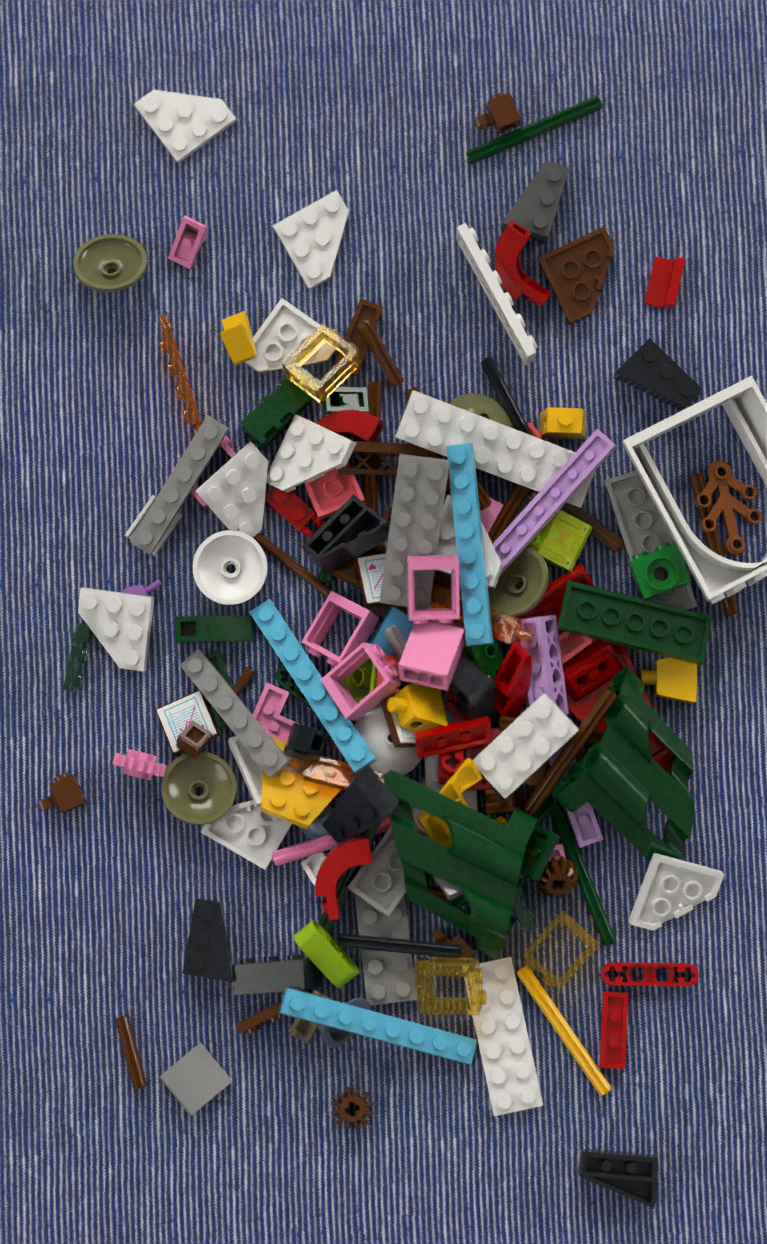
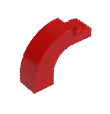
[494,220,551,306]
[316,410,385,442]
[315,835,373,920]

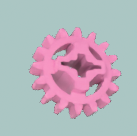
[112,749,168,780]

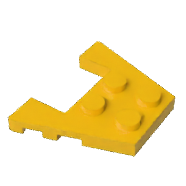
[261,737,355,830]
[417,758,508,847]

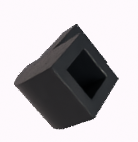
[286,722,328,757]

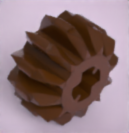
[536,856,578,898]
[331,1087,374,1130]

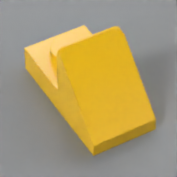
[220,311,257,365]

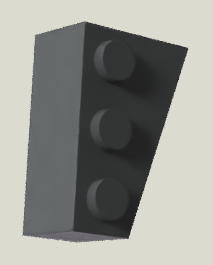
[500,161,570,243]

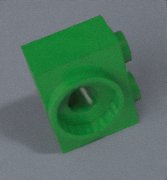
[628,542,691,600]

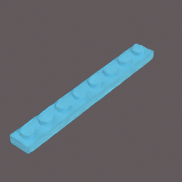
[446,443,493,646]
[249,599,377,774]
[279,988,477,1065]

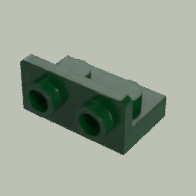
[520,825,560,882]

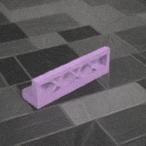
[518,615,569,715]

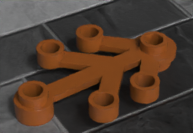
[694,461,762,556]

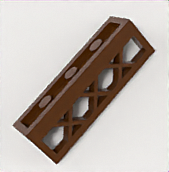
[337,441,440,476]

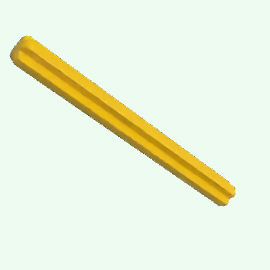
[517,966,611,1096]

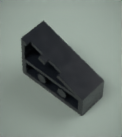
[613,338,703,411]
[302,495,390,574]
[440,654,496,720]
[322,763,399,844]
[182,898,233,982]
[232,954,322,995]
[578,1148,658,1209]

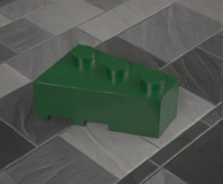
[240,375,315,451]

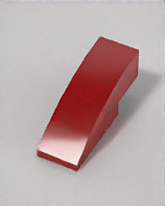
[494,641,532,718]

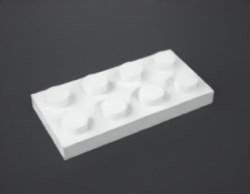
[472,693,579,799]

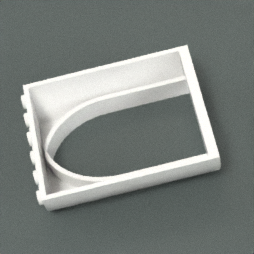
[622,376,767,604]

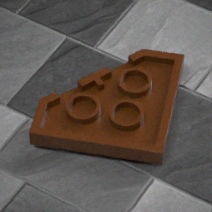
[538,227,615,325]

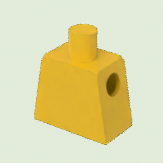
[539,407,586,440]
[640,658,697,704]
[387,684,448,732]

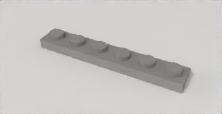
[129,415,230,555]
[180,649,291,778]

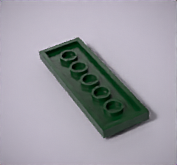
[557,581,712,665]

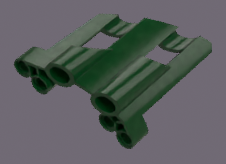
[552,667,694,861]
[383,770,538,960]

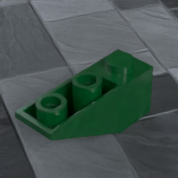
[175,616,252,644]

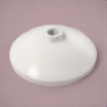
[193,530,268,605]
[354,704,421,778]

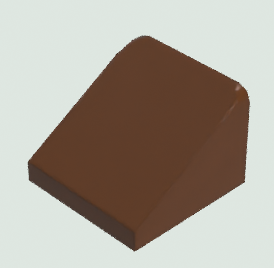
[176,721,213,759]

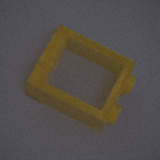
[282,324,361,403]
[522,910,600,989]
[413,957,487,1015]

